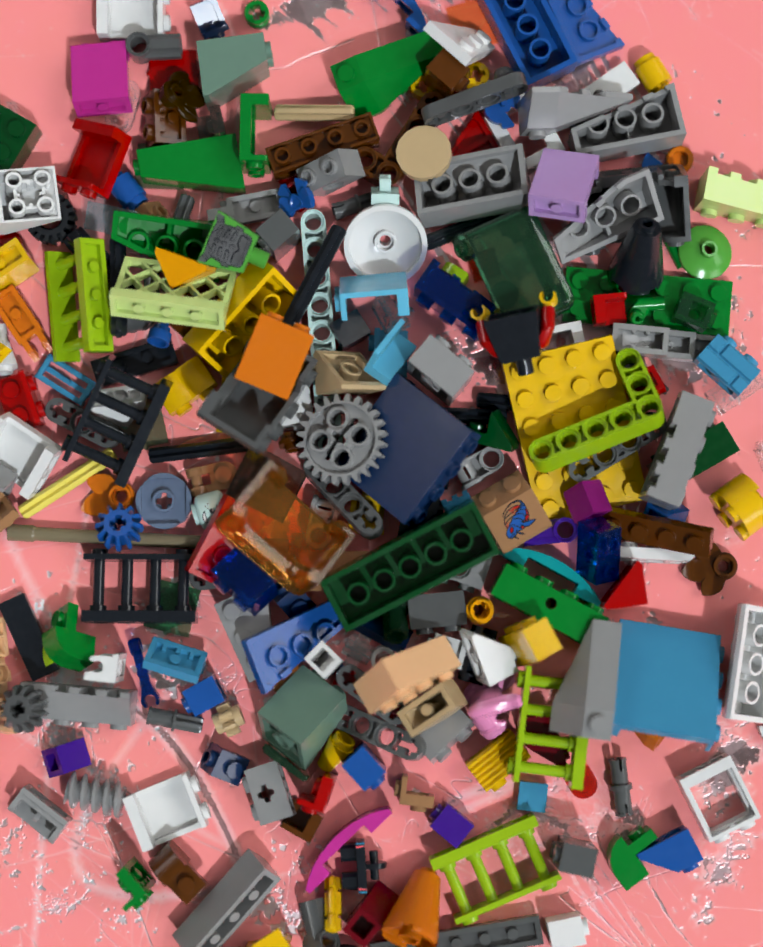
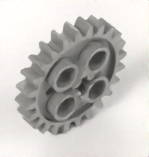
[296,393,388,486]

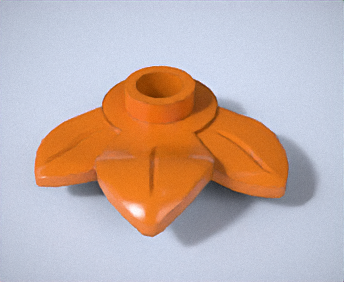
[80,474,135,517]

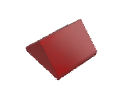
[599,560,648,610]

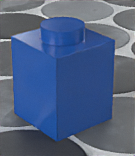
[181,674,227,717]

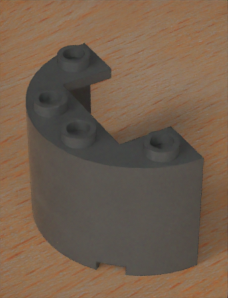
[197,337,318,454]

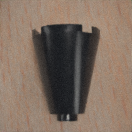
[608,217,664,296]

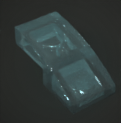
[84,201,138,235]

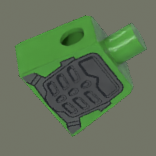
[197,211,271,273]

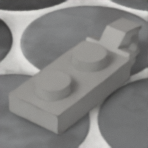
[206,188,280,225]

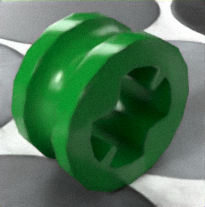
[244,0,270,29]

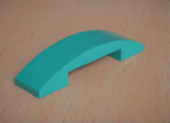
[497,548,601,606]

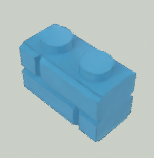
[693,333,761,399]

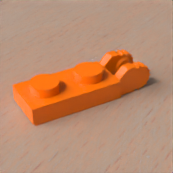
[0,284,53,363]

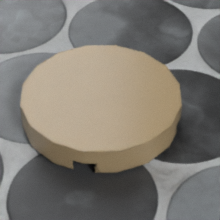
[396,125,452,182]

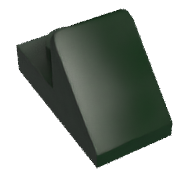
[466,409,519,452]

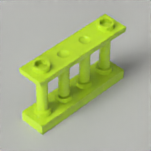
[44,237,114,363]
[507,665,588,790]
[428,812,562,926]

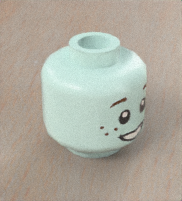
[191,490,223,530]

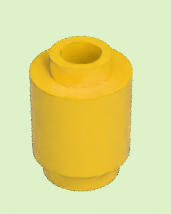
[634,52,673,94]

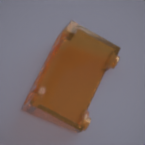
[215,459,356,596]

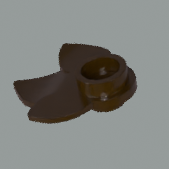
[159,71,206,123]

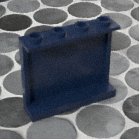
[339,373,481,527]

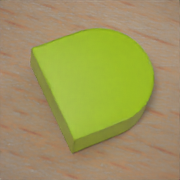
[440,262,469,289]

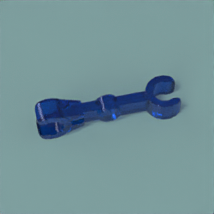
[128,637,161,708]

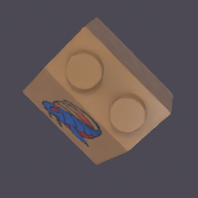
[471,470,553,554]

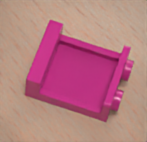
[70,40,133,118]

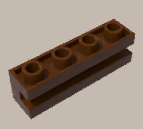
[265,112,380,182]

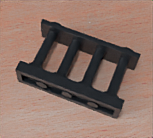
[61,354,173,488]
[81,548,198,624]

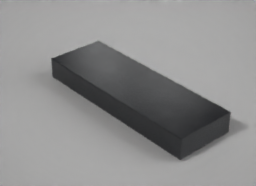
[90,339,179,388]
[0,593,60,681]

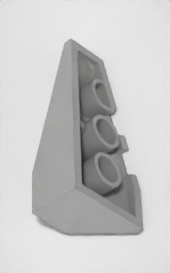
[517,86,633,140]
[552,167,664,265]
[549,619,622,741]

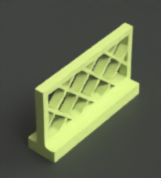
[109,256,237,330]

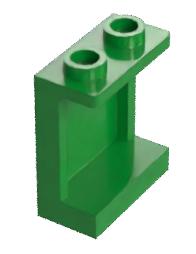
[239,93,272,178]

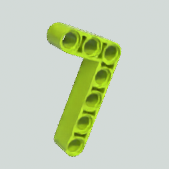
[528,348,665,473]

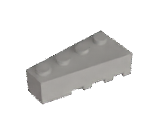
[568,82,687,162]
[638,390,716,510]

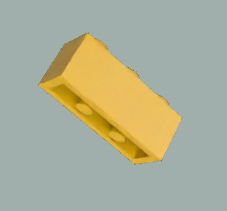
[498,616,562,667]

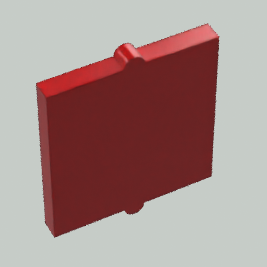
[147,49,200,91]

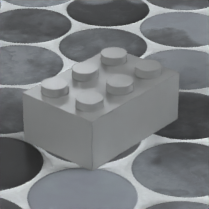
[407,334,475,407]

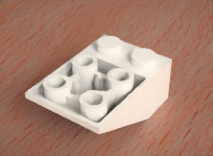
[0,166,62,235]

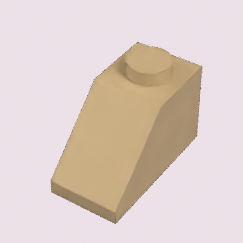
[397,679,469,738]

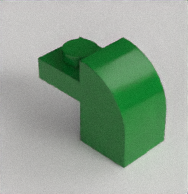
[42,602,96,672]
[606,825,658,891]

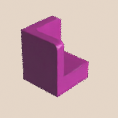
[563,479,612,524]

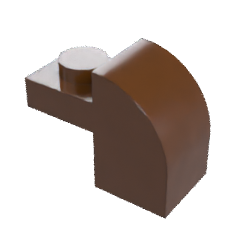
[148,840,208,906]

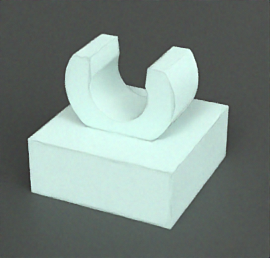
[371,174,400,205]

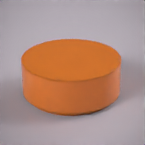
[665,146,694,172]

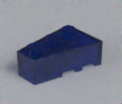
[413,258,502,342]

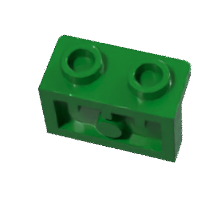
[115,856,156,912]

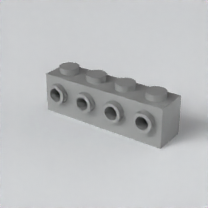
[172,848,281,947]

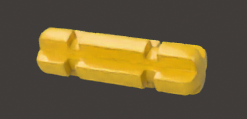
[324,876,342,933]

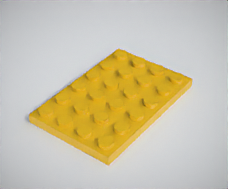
[502,335,644,519]

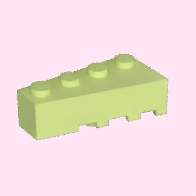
[693,165,763,229]

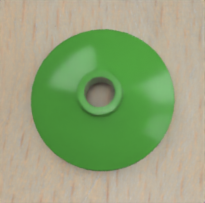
[678,225,732,279]

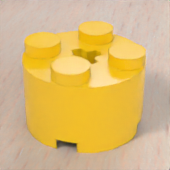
[708,473,763,541]

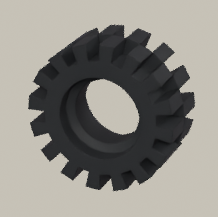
[28,194,78,245]

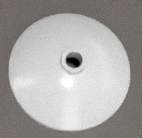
[344,204,428,280]

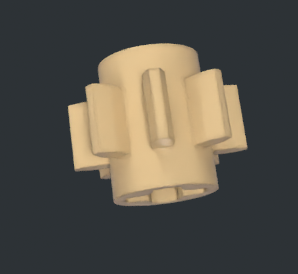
[211,701,246,738]

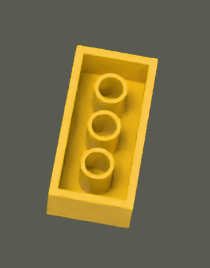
[182,262,297,379]

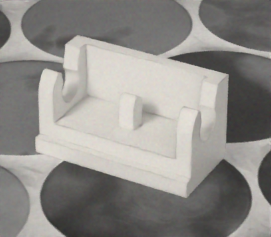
[84,652,127,683]

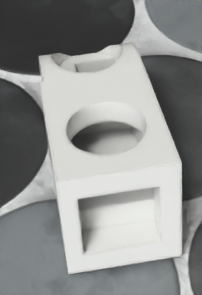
[304,640,345,680]

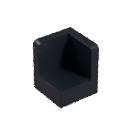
[329,308,371,351]

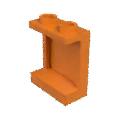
[234,310,315,400]

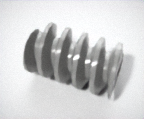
[63,771,127,818]

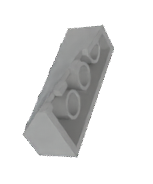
[20,681,138,730]

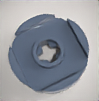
[135,473,193,529]

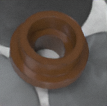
[278,431,303,453]

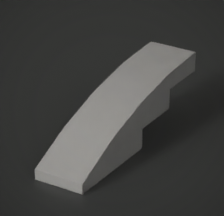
[612,323,715,363]

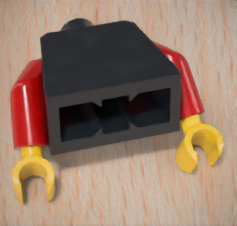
[470,291,558,376]

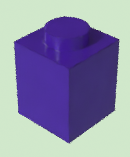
[429,801,474,849]

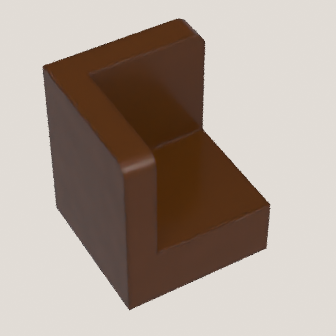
[280,799,324,843]

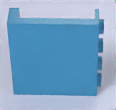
[612,619,725,751]

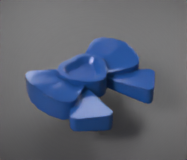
[483,95,520,129]
[278,177,315,218]

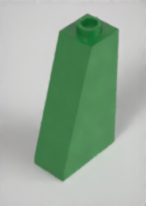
[133,133,246,195]

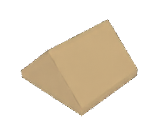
[313,350,388,396]

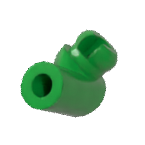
[627,296,665,325]

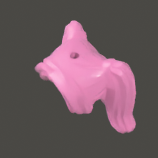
[463,674,523,740]

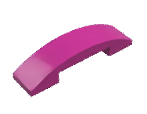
[306,806,392,894]

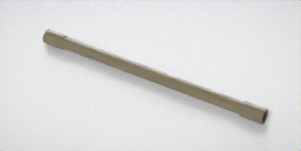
[7,524,289,554]

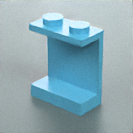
[334,271,410,321]

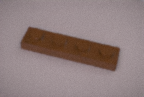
[599,507,714,558]

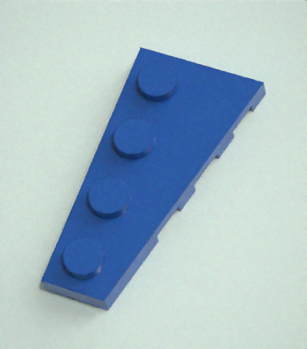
[547,0,625,67]
[241,600,343,695]

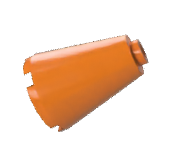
[381,867,441,947]

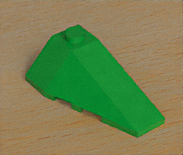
[330,31,444,117]
[111,210,220,283]

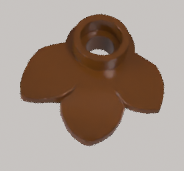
[681,543,738,596]

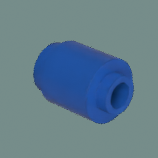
[111,171,148,212]

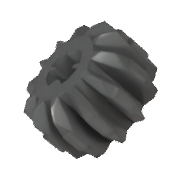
[0,684,49,733]

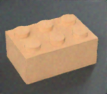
[353,635,461,715]

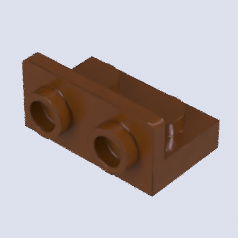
[141,88,187,148]

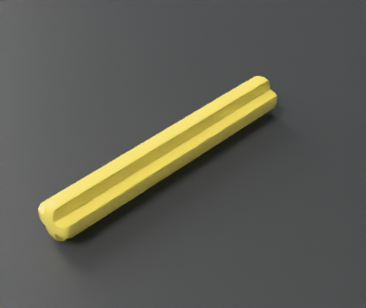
[18,448,117,519]

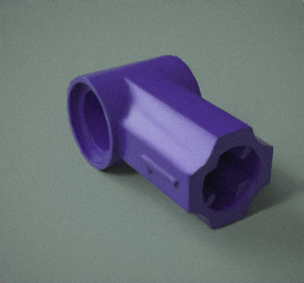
[524,517,578,547]

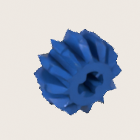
[95,502,144,553]

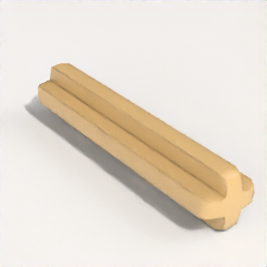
[274,104,355,122]

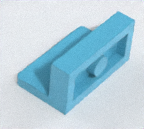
[364,318,417,387]

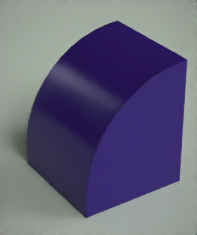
[41,737,92,778]

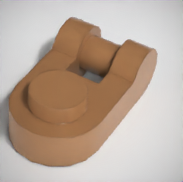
[185,461,238,498]

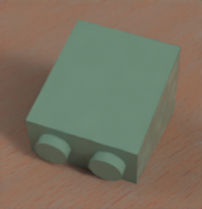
[196,32,274,111]
[257,665,348,770]

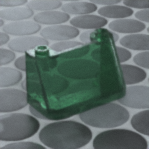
[451,206,574,318]

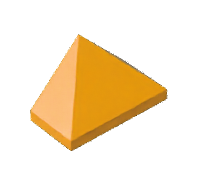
[154,247,216,289]

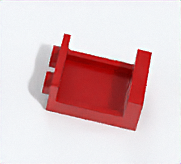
[56,118,132,200]

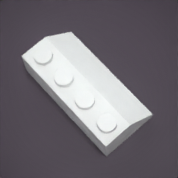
[722,603,763,723]

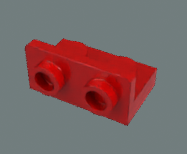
[0,369,47,428]
[296,772,338,815]

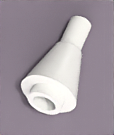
[0,323,19,376]

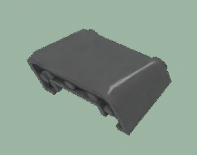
[585,164,691,255]

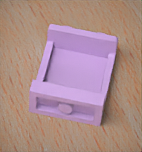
[528,148,599,223]

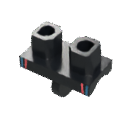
[340,838,387,894]

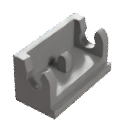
[7,784,73,844]

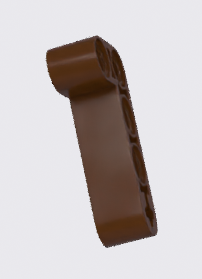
[357,91,444,187]

